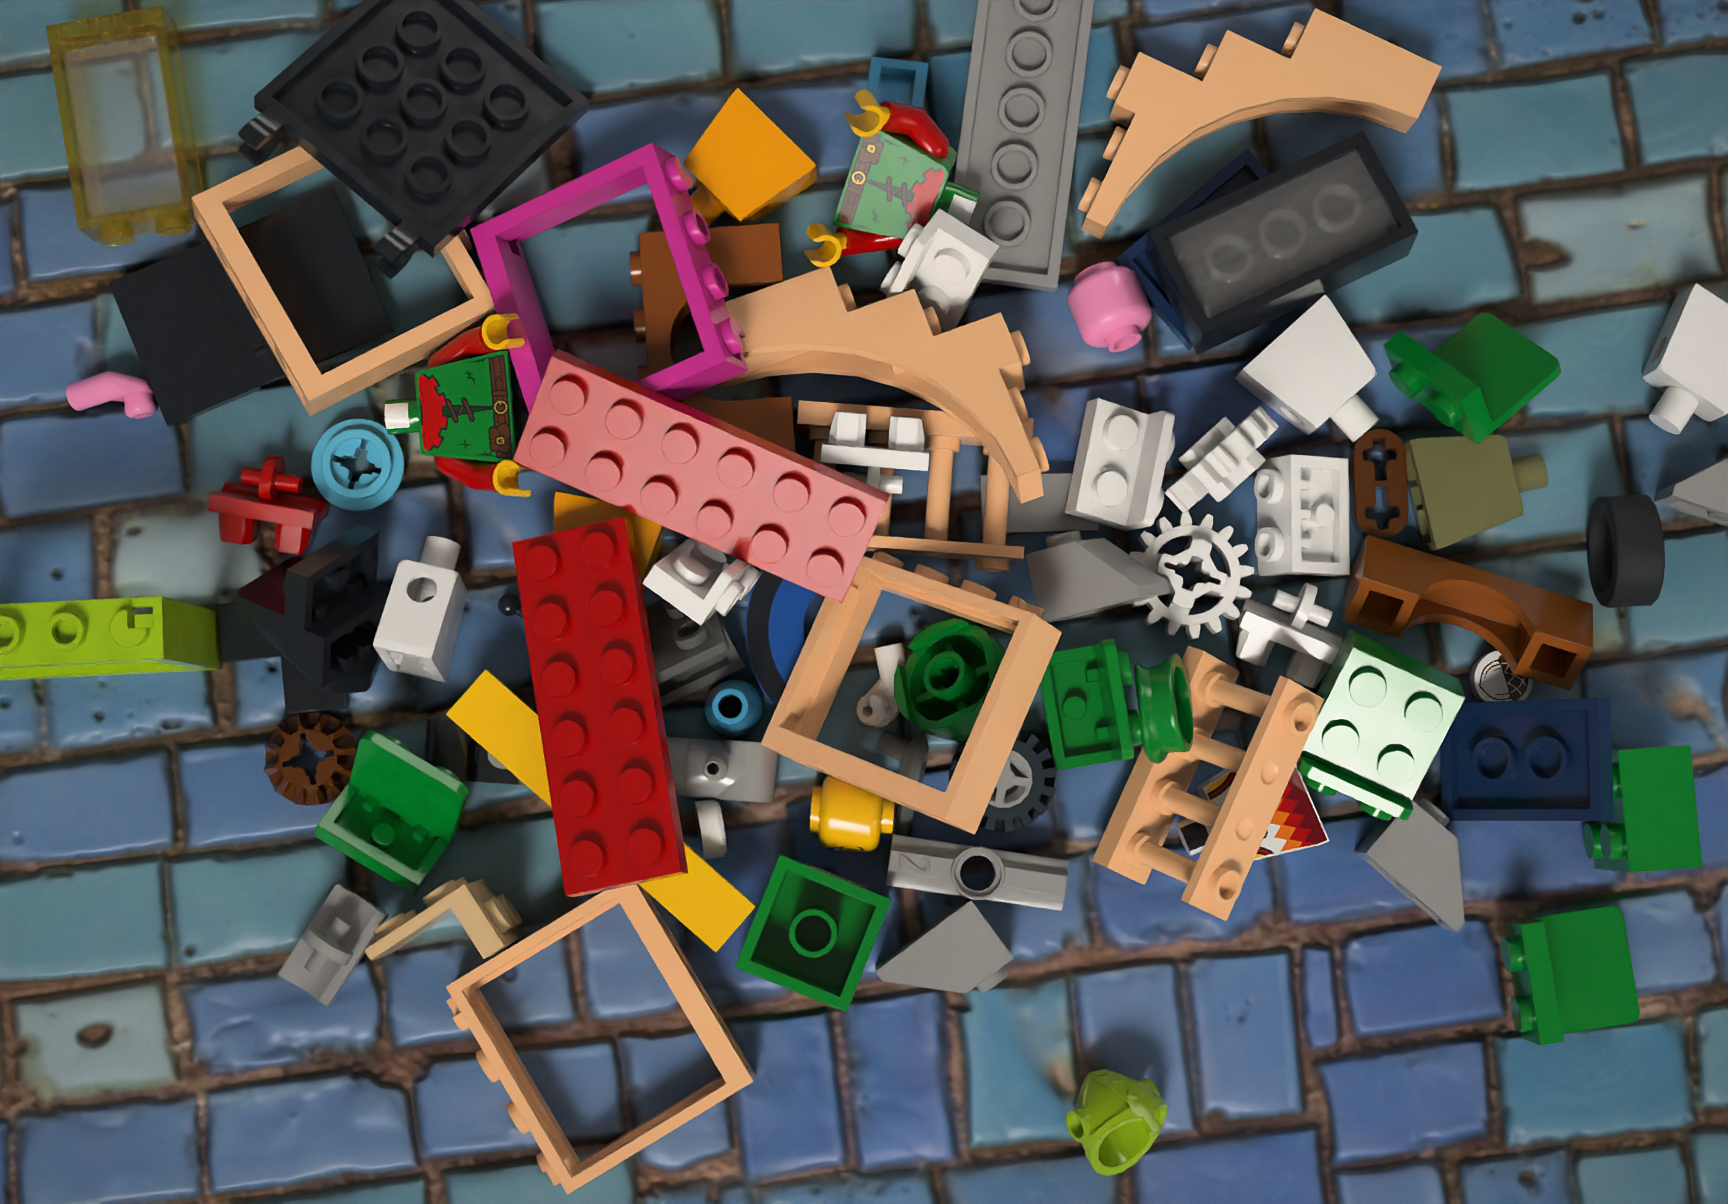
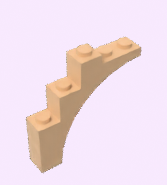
[1078,8,1442,240]
[722,266,1049,504]

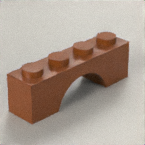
[1343,535,1593,691]

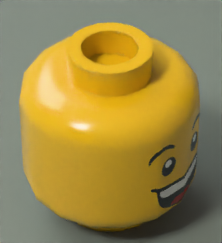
[810,775,895,853]

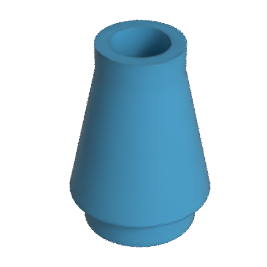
[705,680,763,738]

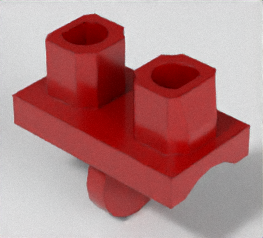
[208,454,329,555]

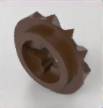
[264,712,358,806]

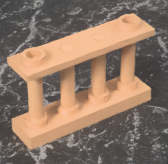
[797,400,1034,573]
[1092,646,1325,921]

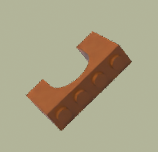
[629,223,796,453]

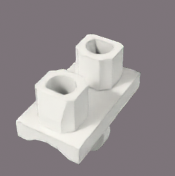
[820,411,929,494]
[1236,583,1343,688]

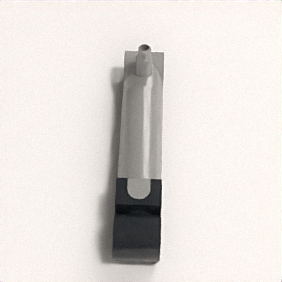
[424,719,778,803]

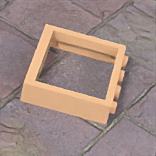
[191,146,497,416]
[760,551,1062,835]
[446,884,756,1195]

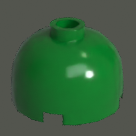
[894,618,1006,741]

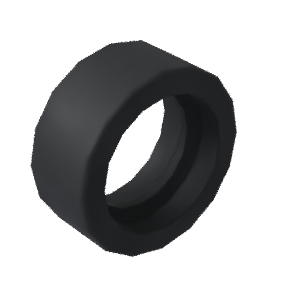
[1586,495,1665,608]

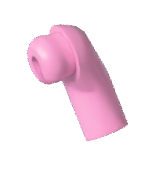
[66,371,157,419]

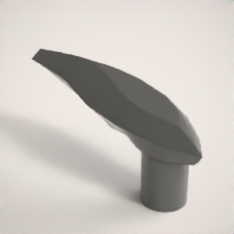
[877,730,928,836]

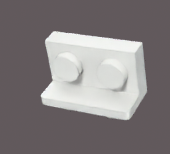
[879,208,999,331]
[1065,398,1175,531]
[1254,454,1350,577]
[642,538,761,625]

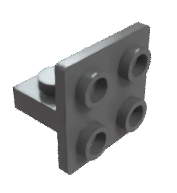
[646,599,745,707]

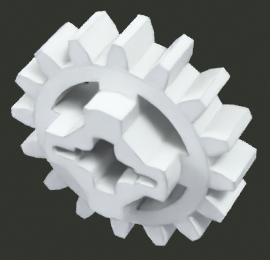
[1165,406,1279,513]
[1128,511,1254,640]

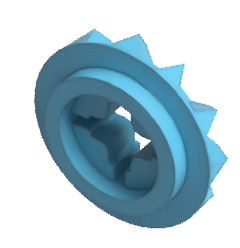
[311,419,405,511]

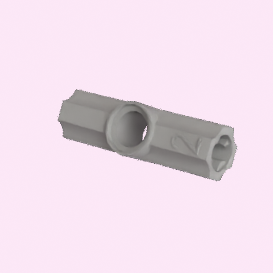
[886,834,1069,911]

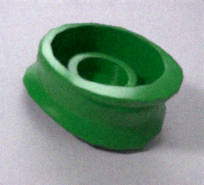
[1134,653,1193,764]

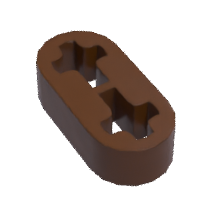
[1348,428,1409,540]

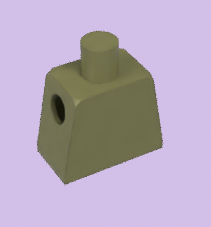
[1404,434,1548,553]

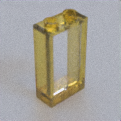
[46,6,204,247]

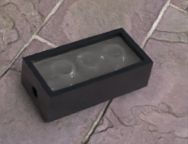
[1145,131,1419,355]

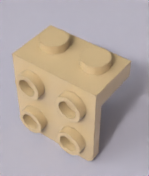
[364,876,523,961]

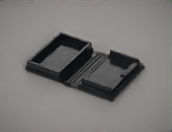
[108,188,394,427]

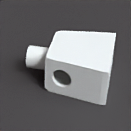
[1642,283,1728,435]
[1235,295,1379,442]
[373,536,467,683]

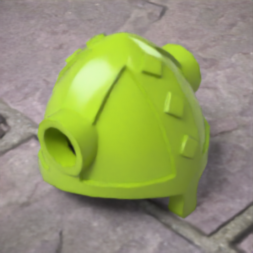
[1065,1069,1168,1176]

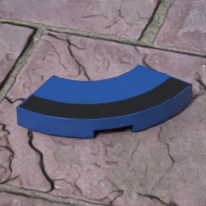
[745,569,818,706]

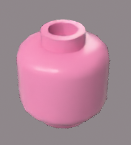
[1067,261,1152,353]

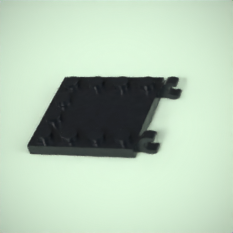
[238,0,589,279]

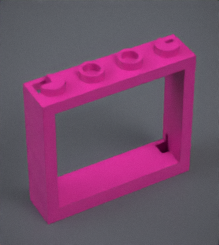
[470,143,748,415]

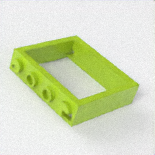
[0,596,221,681]

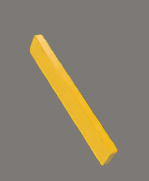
[446,669,756,952]

